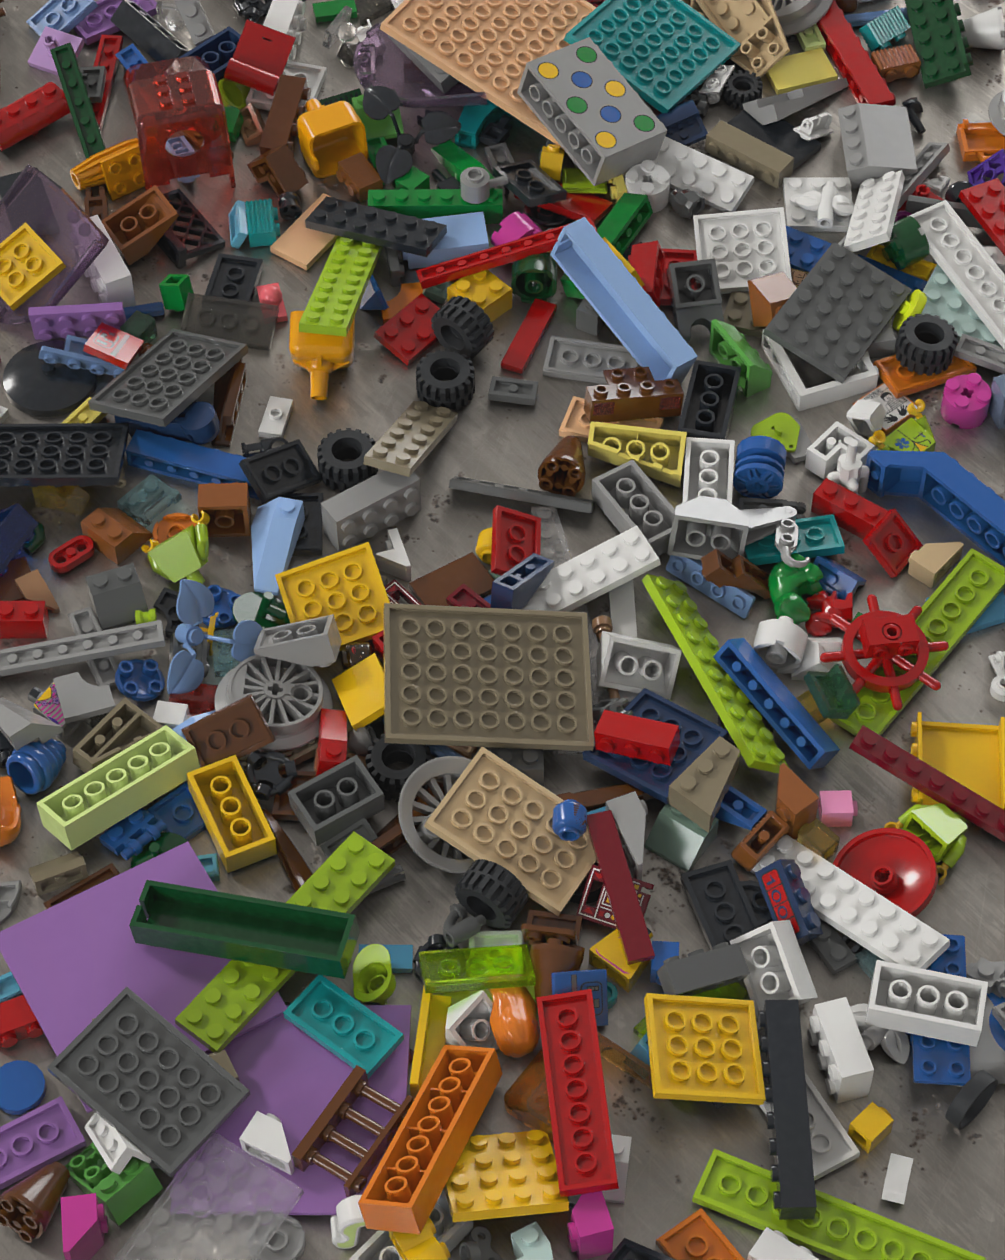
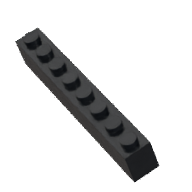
[758,999,817,1220]

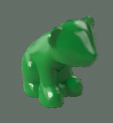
[768,553,824,625]

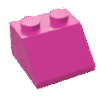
[567,1191,614,1260]
[61,1193,109,1260]

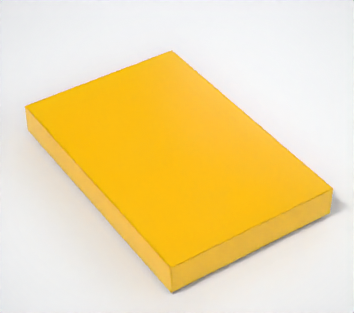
[331,653,384,731]

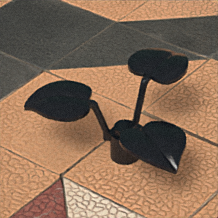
[363,86,461,185]

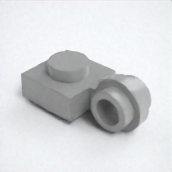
[967,957,1005,998]

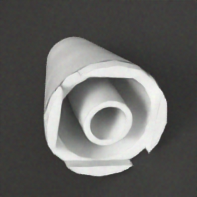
[962,6,1005,50]

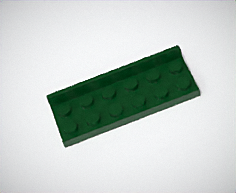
[905,0,974,89]

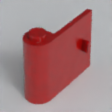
[224,20,296,96]

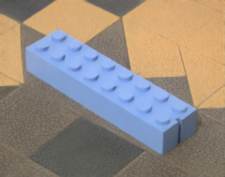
[550,217,698,383]

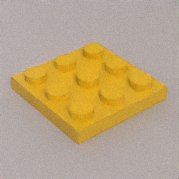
[0,222,66,311]

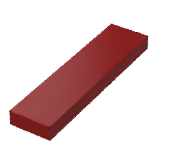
[501,298,557,374]

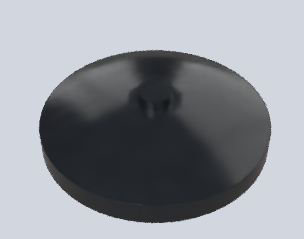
[3,340,98,417]

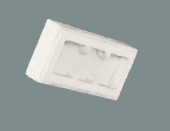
[258,396,294,438]

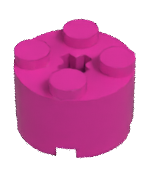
[491,211,543,264]
[940,373,992,429]

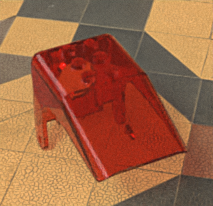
[123,56,236,191]

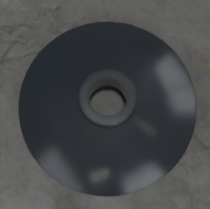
[523,205,568,227]

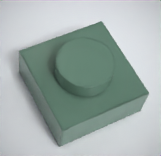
[422,282,450,304]

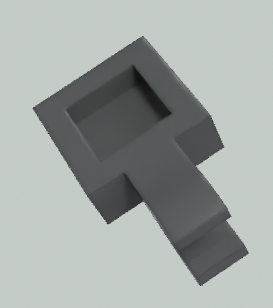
[592,698,633,720]

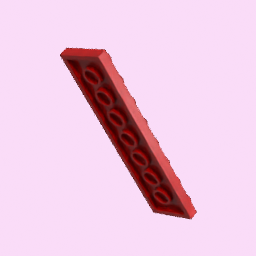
[536,989,619,1197]

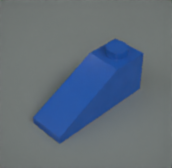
[715,786,767,830]

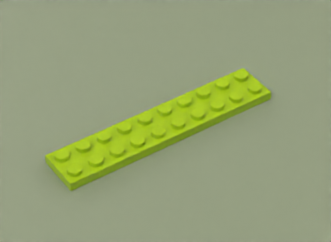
[299,236,383,337]
[829,548,1005,736]
[642,574,789,774]
[175,831,395,1053]
[692,1148,986,1260]

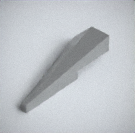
[743,78,848,125]
[0,697,64,751]

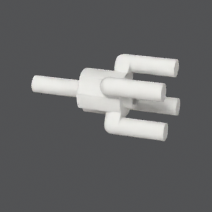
[827,439,870,494]

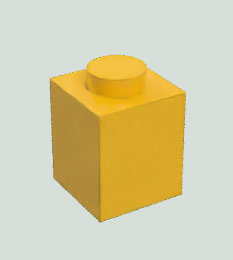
[539,144,564,181]
[848,1101,894,1154]

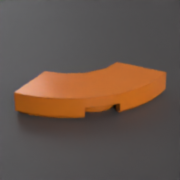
[381,282,423,325]

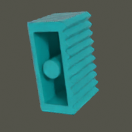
[859,5,911,51]
[245,198,280,247]

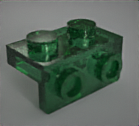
[803,664,860,719]

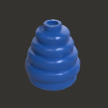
[6,738,67,794]

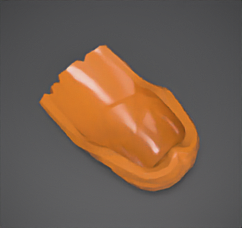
[0,776,21,847]
[487,977,540,1058]

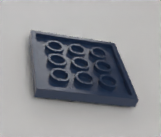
[582,688,729,804]

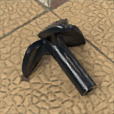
[902,97,926,135]

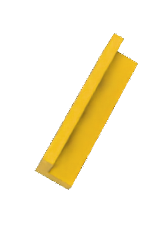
[410,983,452,1099]

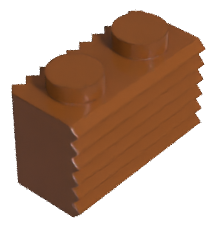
[871,43,921,82]
[336,152,383,202]
[731,811,790,872]

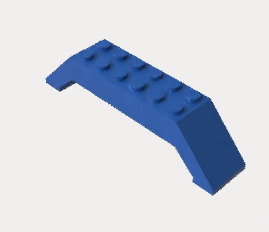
[866,450,1005,567]

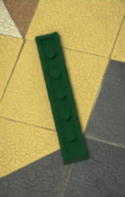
[50,42,106,159]

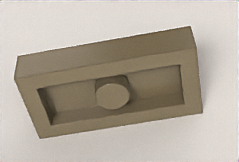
[28,851,88,896]

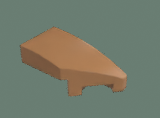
[15,569,60,614]

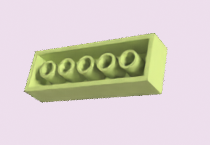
[36,725,200,851]

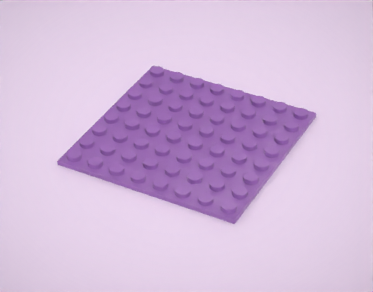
[0,841,287,1113]
[170,1005,412,1215]

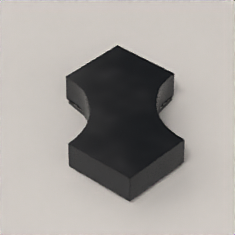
[153,587,199,638]

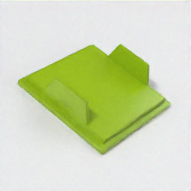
[562,166,607,194]

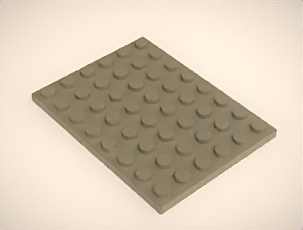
[383,603,594,751]

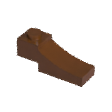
[701,548,771,599]

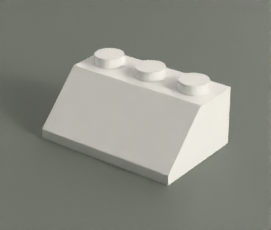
[596,631,682,700]
[730,920,818,1019]

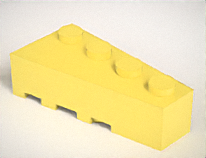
[588,421,687,488]

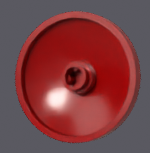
[833,828,938,917]

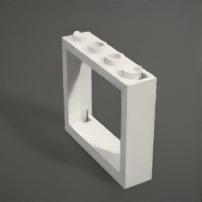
[761,329,880,412]

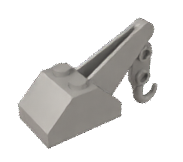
[667,496,810,568]

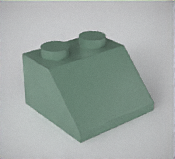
[644,804,719,872]

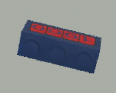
[755,859,823,946]

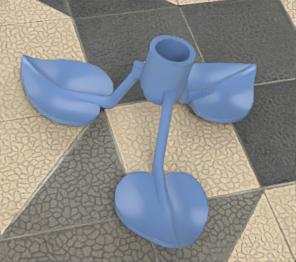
[167,579,262,696]

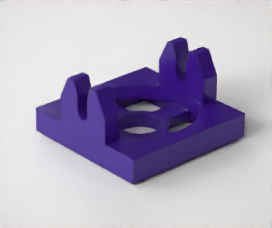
[967,149,1005,187]

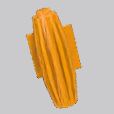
[70,135,160,201]

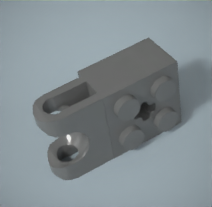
[666,258,724,344]

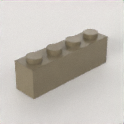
[705,120,794,189]

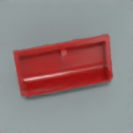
[0,82,71,151]

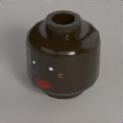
[341,642,378,670]

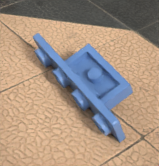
[38,335,129,378]
[666,555,755,618]

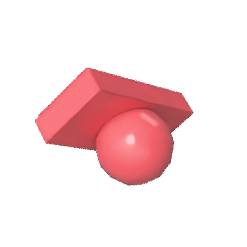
[256,283,288,325]

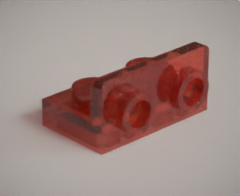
[169,684,218,715]

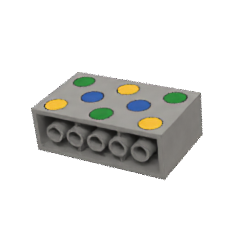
[517,37,668,186]

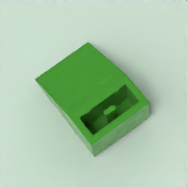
[65,1142,163,1226]

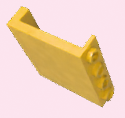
[910,712,1005,813]

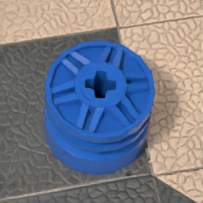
[733,436,787,499]

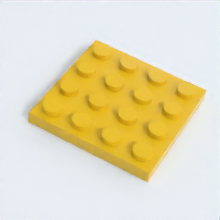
[275,542,390,651]
[644,993,766,1105]
[444,1129,569,1223]

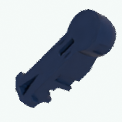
[114,401,220,445]

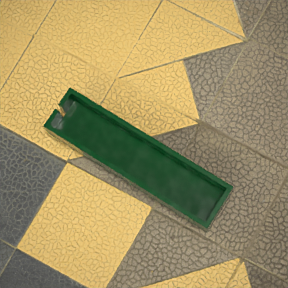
[129,880,360,979]

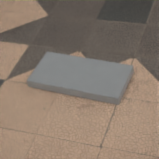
[543,336,640,385]

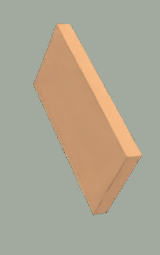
[270,193,338,271]
[559,396,664,443]

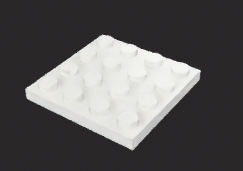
[693,207,792,294]

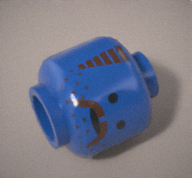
[552,799,587,841]

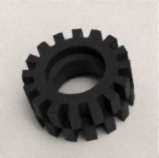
[723,70,763,110]

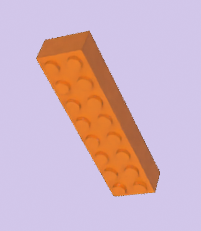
[358,1045,503,1234]

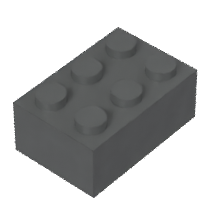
[288,755,385,846]

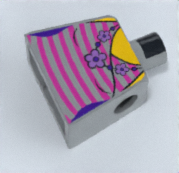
[28,682,84,743]

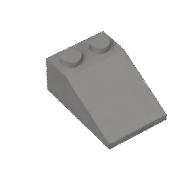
[254,614,342,667]
[605,791,648,881]

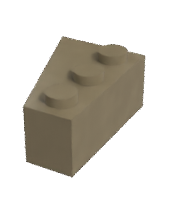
[73,698,163,773]
[668,736,740,833]

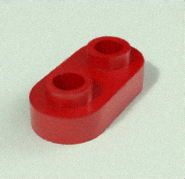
[48,535,95,573]

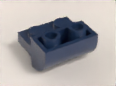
[656,100,708,147]

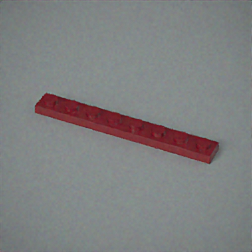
[849,725,1005,842]

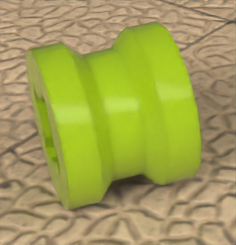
[135,608,157,624]

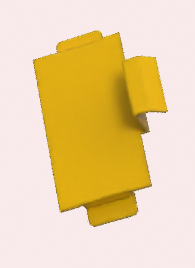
[200,612,219,656]

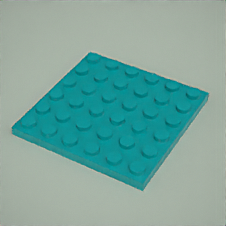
[564,0,741,113]

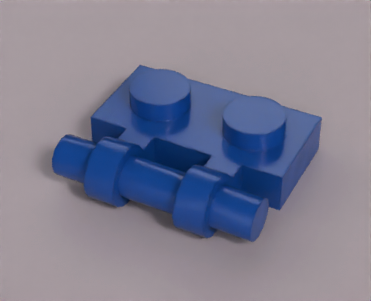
[99,808,167,861]

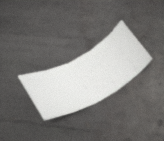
[881,1153,913,1205]

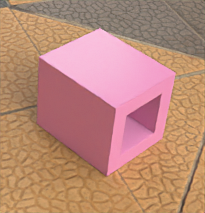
[818,790,858,827]

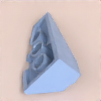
[251,497,305,596]

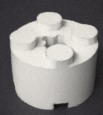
[625,160,670,213]
[752,616,808,674]

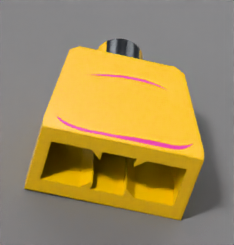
[589,928,653,993]

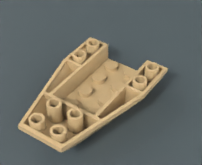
[682,0,790,78]

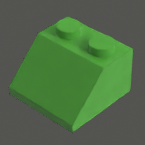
[352,94,404,139]

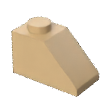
[908,542,964,589]

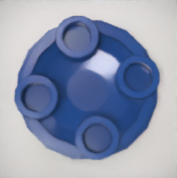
[202,584,241,628]
[115,659,165,702]

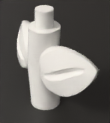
[795,181,854,229]
[850,1003,910,1064]

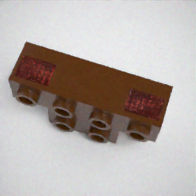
[584,366,684,424]

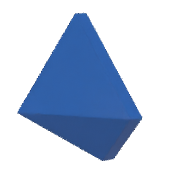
[360,274,389,310]

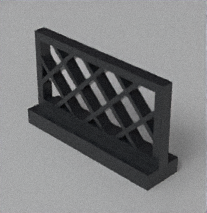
[133,189,226,268]

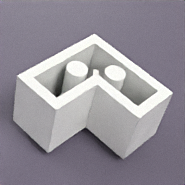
[805,421,875,479]

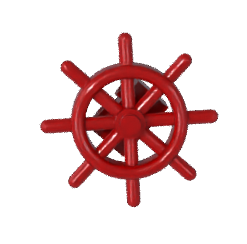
[820,594,949,711]

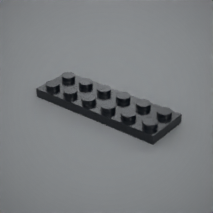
[305,196,447,257]

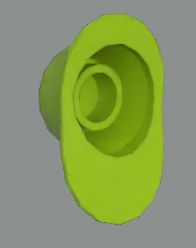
[211,78,250,110]
[353,944,396,1005]

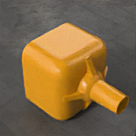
[297,99,368,179]
[289,311,355,400]

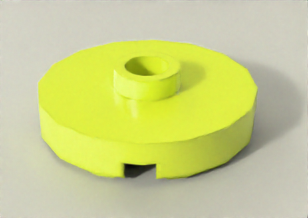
[892,289,927,332]

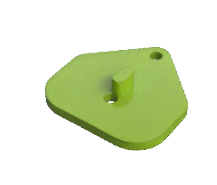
[751,412,800,453]

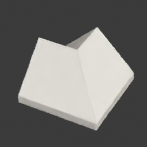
[791,636,843,681]
[445,990,499,1050]

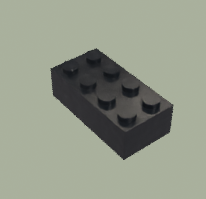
[677,360,741,450]

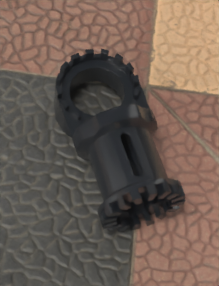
[241,437,288,458]

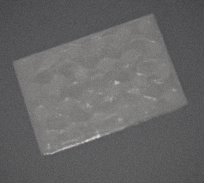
[113,1132,304,1260]

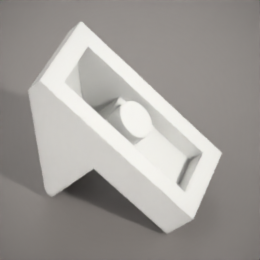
[375,528,411,581]

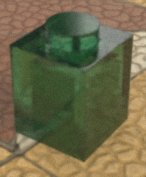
[120,310,158,344]

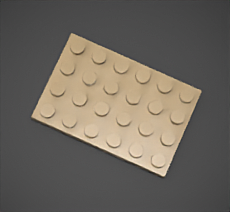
[424,747,597,916]

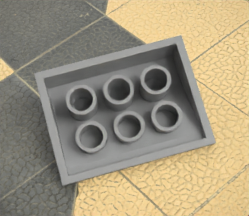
[838,103,918,189]

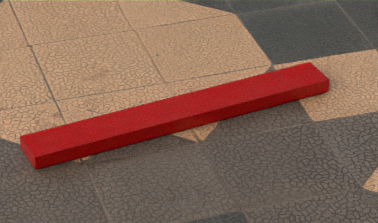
[416,218,597,290]

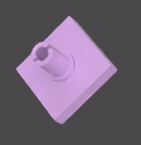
[28,26,85,75]

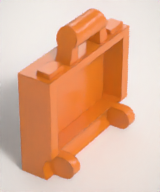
[956,119,1005,163]

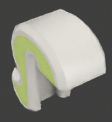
[330,1194,366,1249]

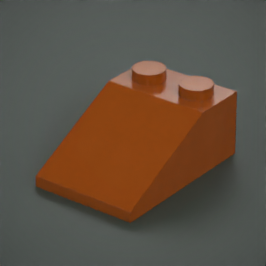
[101,185,179,266]

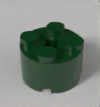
[882,216,929,270]
[511,252,558,304]

